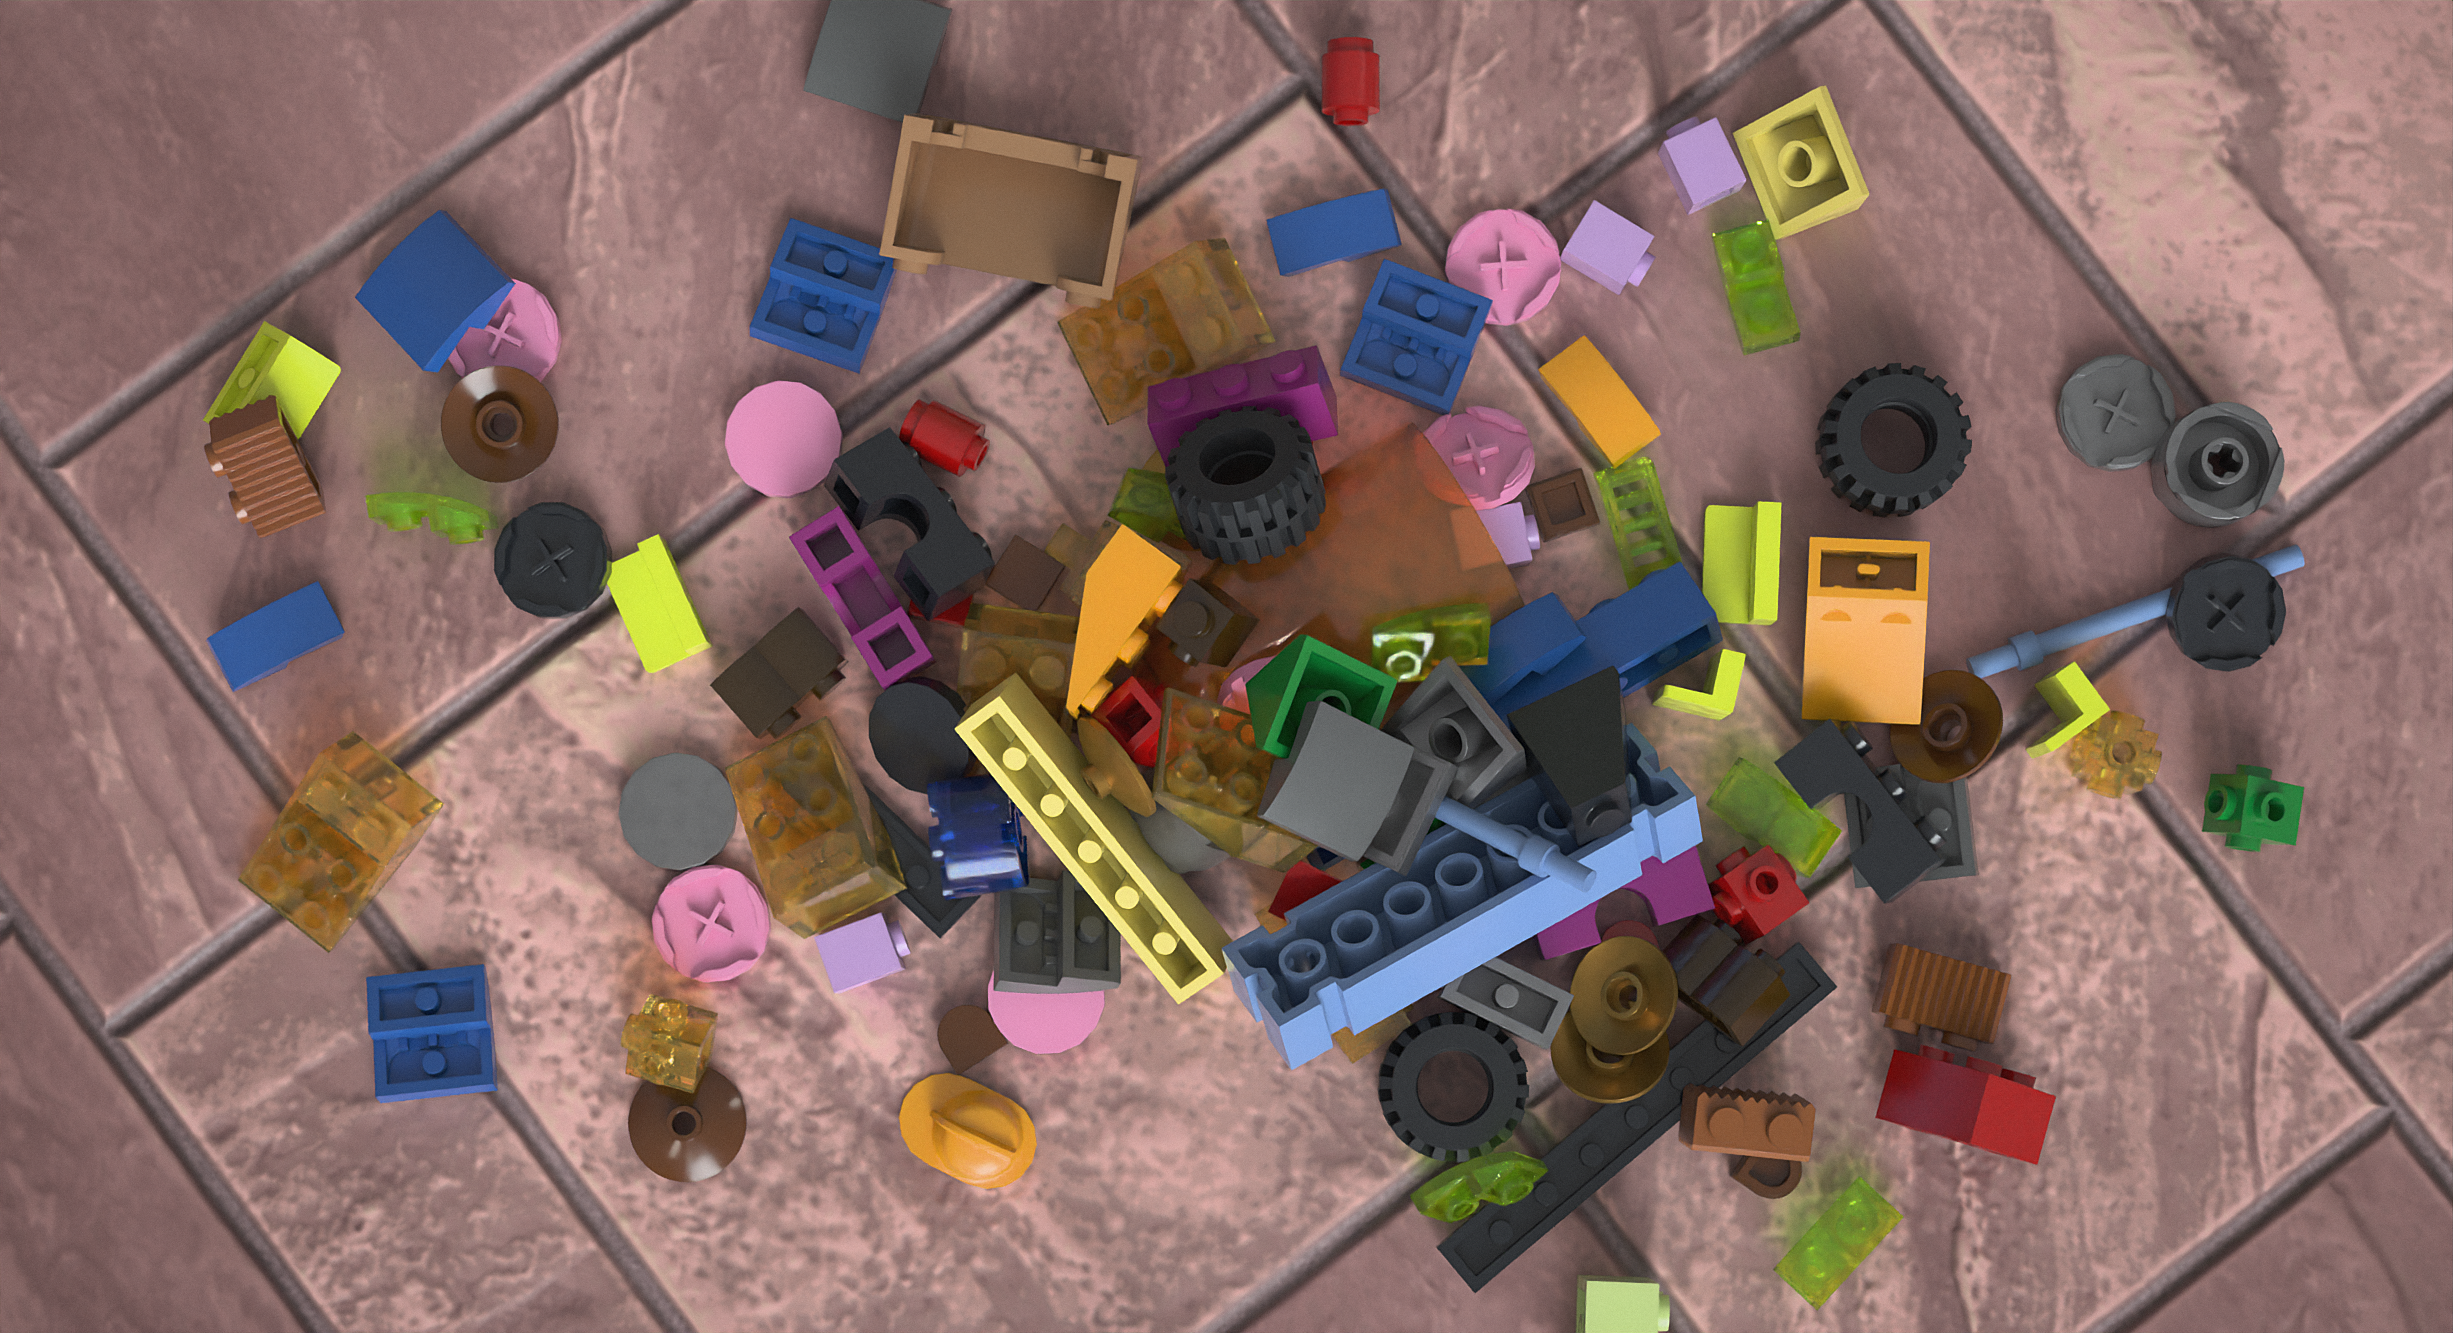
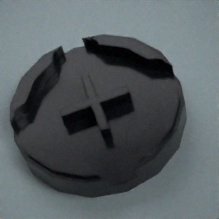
[494,502,612,619]
[2166,553,2286,672]
[869,676,977,794]

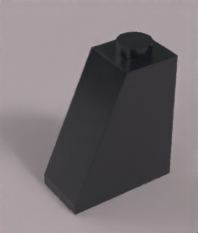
[1507,665,1632,847]

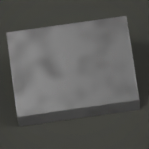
[1380,656,1527,809]

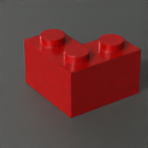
[1875,1044,2056,1165]

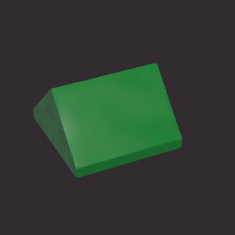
[1245,634,1398,759]

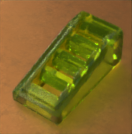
[1593,456,1683,590]

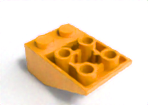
[1066,524,1185,721]
[1802,537,1930,725]

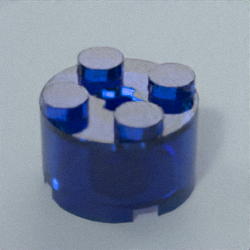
[927,773,1030,900]

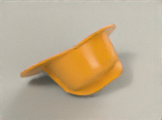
[899,1073,1037,1189]

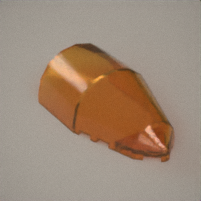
[1130,421,1525,745]

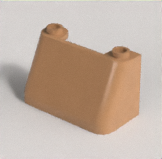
[879,113,1143,308]

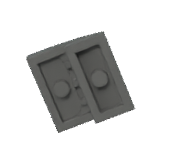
[803,0,953,123]
[1257,701,1414,862]
[1844,764,1979,888]
[993,870,1121,994]

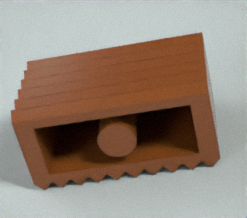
[204,395,326,539]
[1872,943,2012,1052]
[1678,1083,1816,1162]

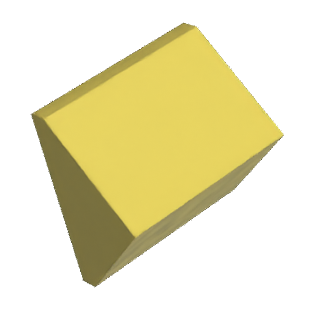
[1733,86,1869,240]

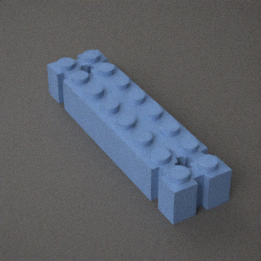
[1221,723,1703,1070]

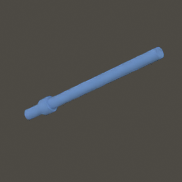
[1966,544,2305,678]
[1435,796,1597,893]

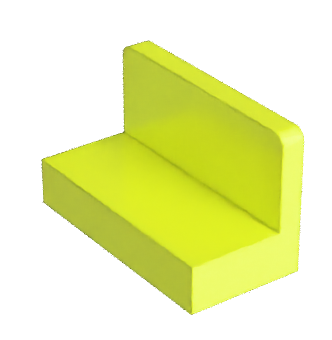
[203,321,341,440]
[1701,501,1782,625]
[607,534,713,673]
[1652,649,1746,721]
[2025,661,2110,759]

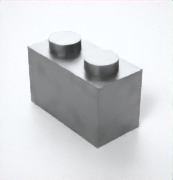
[1437,957,1574,1049]

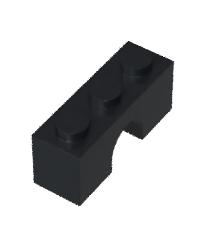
[824,427,995,621]
[1774,719,1948,904]

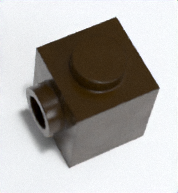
[1155,578,1260,668]

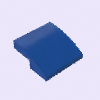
[355,210,516,373]
[750,218,897,374]
[1340,259,1493,415]
[366,964,498,1103]

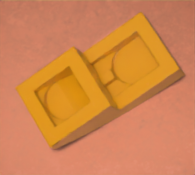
[1538,335,1661,469]

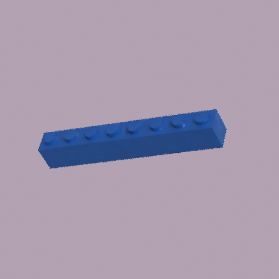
[1290,561,1723,871]

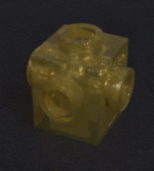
[2070,710,2162,800]
[621,994,718,1093]

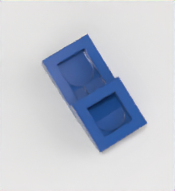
[1266,188,1402,277]
[206,581,345,692]
[1451,592,1587,707]

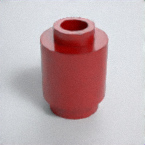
[1321,37,1380,126]
[899,399,990,477]

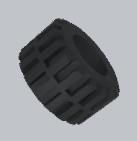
[1815,363,1972,518]
[1165,406,1326,565]
[1377,1012,1530,1162]

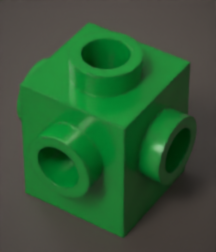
[2202,764,2304,852]

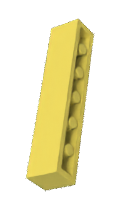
[954,672,1233,1005]

